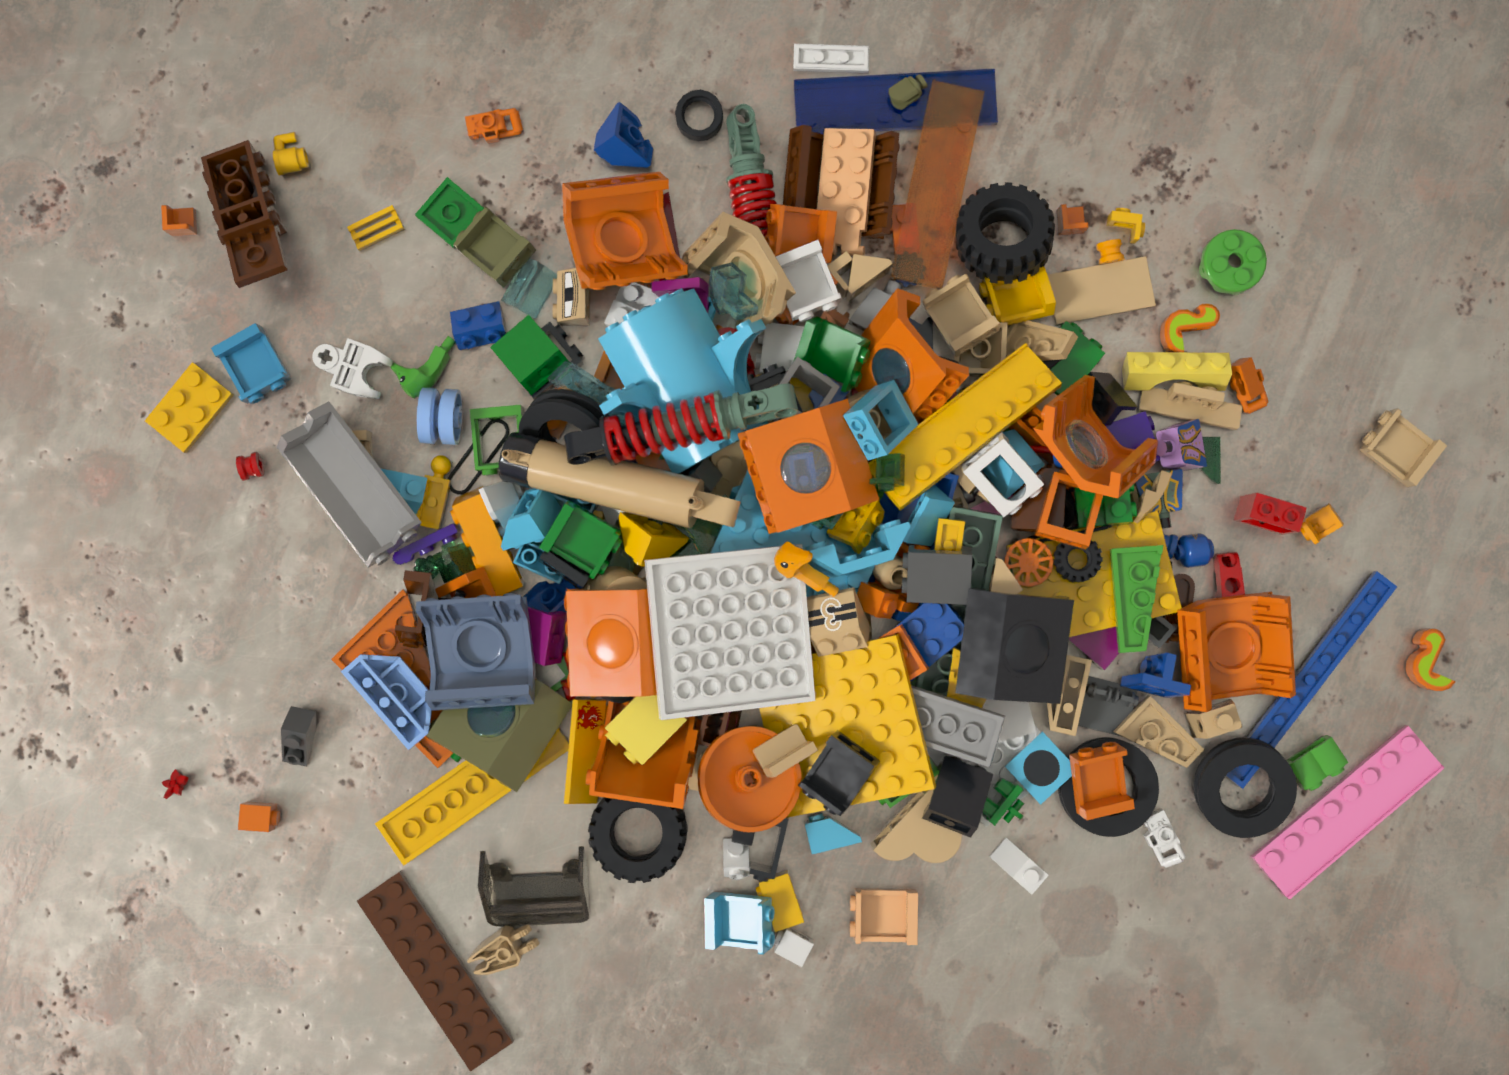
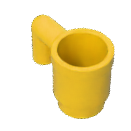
[273,132,309,176]

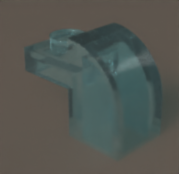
[709,262,758,320]

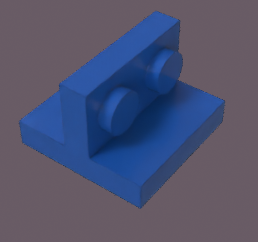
[1120,653,1191,698]

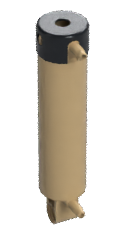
[498,432,741,528]

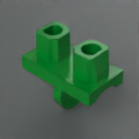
[983,778,1025,826]

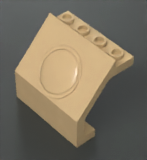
[681,212,796,330]

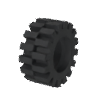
[1053,540,1103,583]

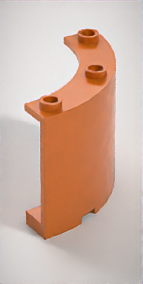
[586,701,702,809]

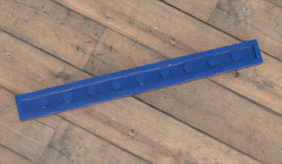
[1226,571,1397,789]

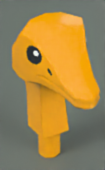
[774,541,839,597]

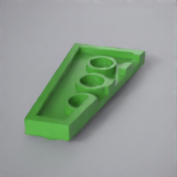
[1110,545,1164,653]

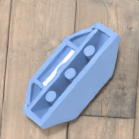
[341,654,432,750]

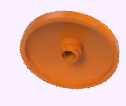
[698,726,802,832]

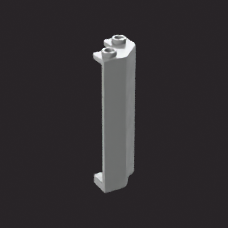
[277,401,421,568]

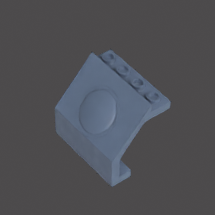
[416,593,535,710]

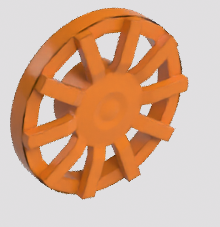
[1004,538,1053,587]

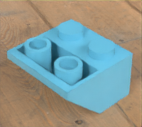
[501,488,562,551]

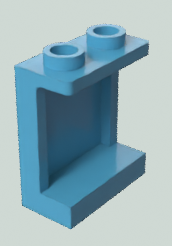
[211,323,291,404]

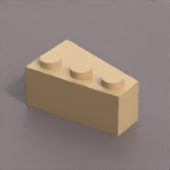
[1047,655,1092,736]

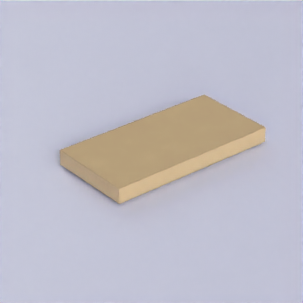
[1048,256,1156,326]

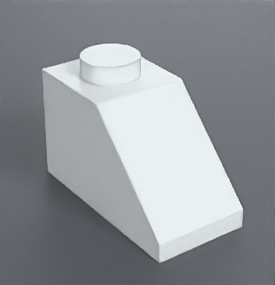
[989,837,1049,894]

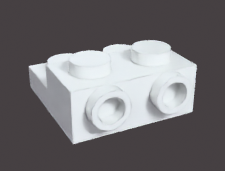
[604,282,659,327]

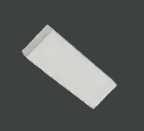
[793,44,869,73]

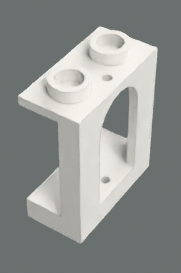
[962,432,1044,517]

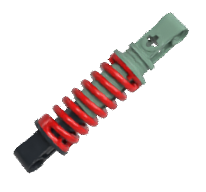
[564,384,798,466]

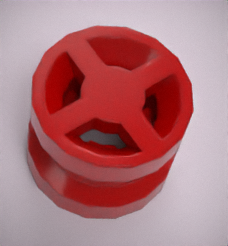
[236,452,264,481]

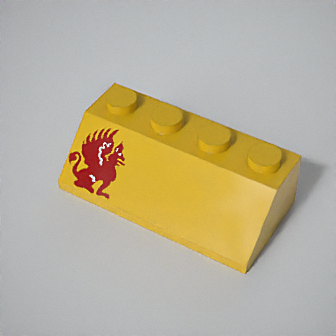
[564,697,608,804]

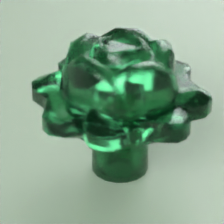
[413,555,440,579]

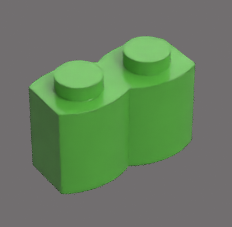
[1286,735,1348,791]

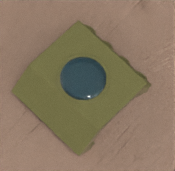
[426,679,572,792]

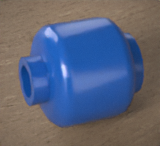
[1174,533,1214,568]

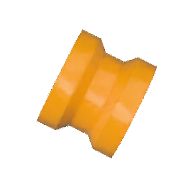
[1096,239,1125,265]

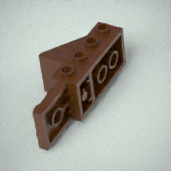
[201,140,288,288]

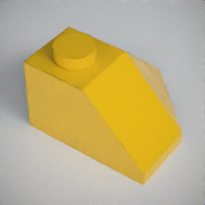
[619,512,689,567]

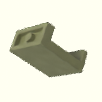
[453,207,536,288]

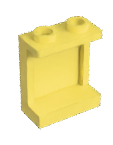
[605,695,687,765]

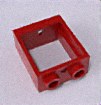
[1234,493,1307,535]

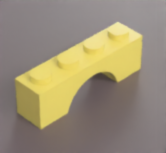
[1122,352,1232,391]

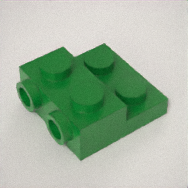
[1074,484,1137,529]

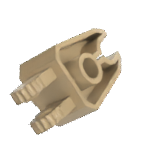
[467,924,540,975]

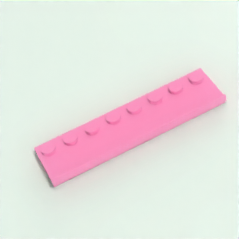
[1251,725,1445,899]

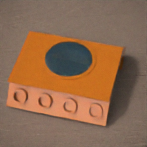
[855,288,969,425]

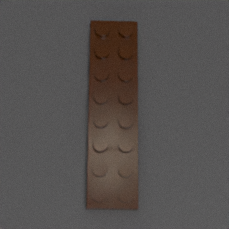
[357,871,514,1072]

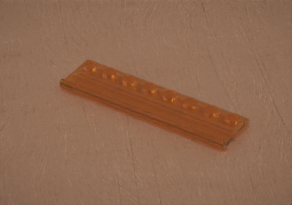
[890,79,985,290]

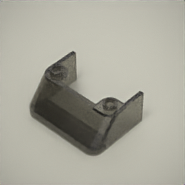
[478,846,589,927]

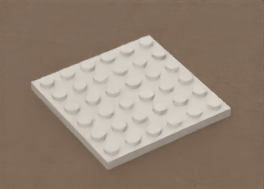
[645,544,815,720]

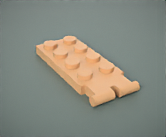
[817,128,876,256]

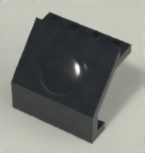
[955,587,1074,704]

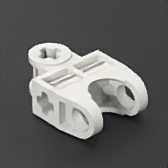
[312,338,393,399]

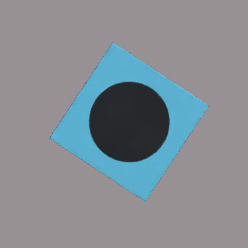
[1005,731,1072,805]

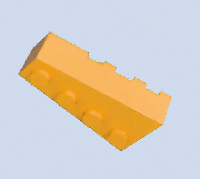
[450,486,524,596]

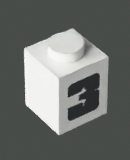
[774,927,814,967]

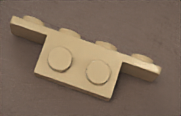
[1139,381,1242,430]

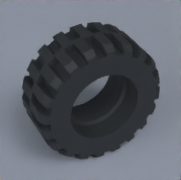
[956,182,1055,284]
[588,797,688,883]

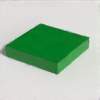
[415,177,484,249]

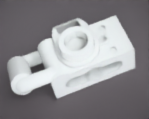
[1143,809,1186,868]

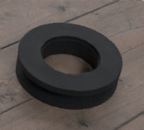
[519,389,609,443]
[1058,737,1159,837]
[1193,737,1297,838]

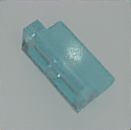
[501,258,557,319]

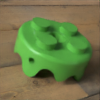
[1199,229,1267,295]

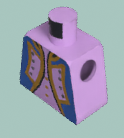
[1156,419,1207,471]

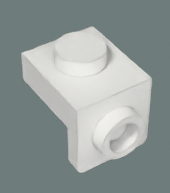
[723,838,750,880]

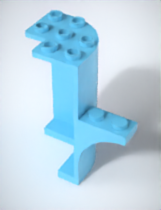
[598,288,769,474]

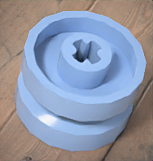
[417,388,463,445]

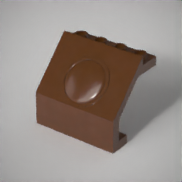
[783,124,900,239]

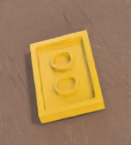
[145,362,234,453]

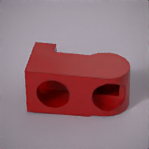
[1214,552,1245,598]

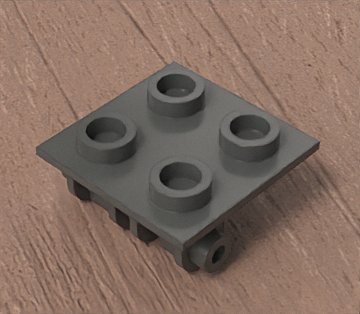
[1078,676,1139,737]

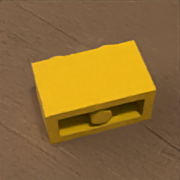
[755,869,804,932]

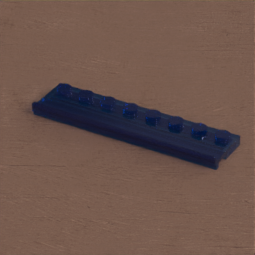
[794,69,998,134]

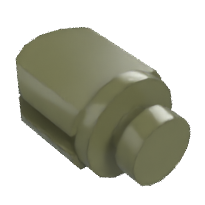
[889,74,928,110]

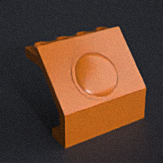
[562,172,688,290]
[564,588,657,697]
[1177,591,1296,712]

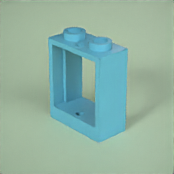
[843,380,918,460]

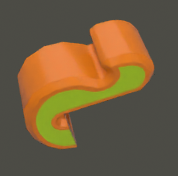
[1160,304,1220,352]
[1406,628,1455,691]

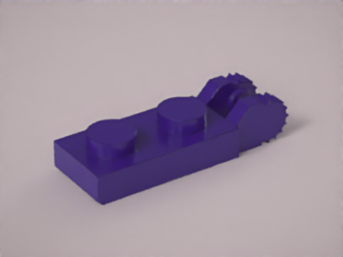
[393,523,461,565]

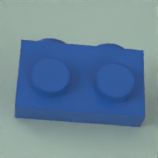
[450,301,506,350]

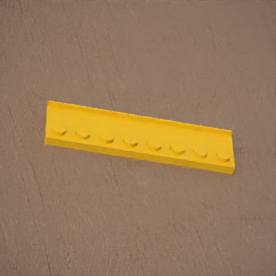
[868,343,1062,511]

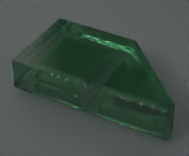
[1199,437,1221,484]

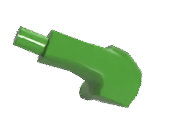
[391,336,456,399]

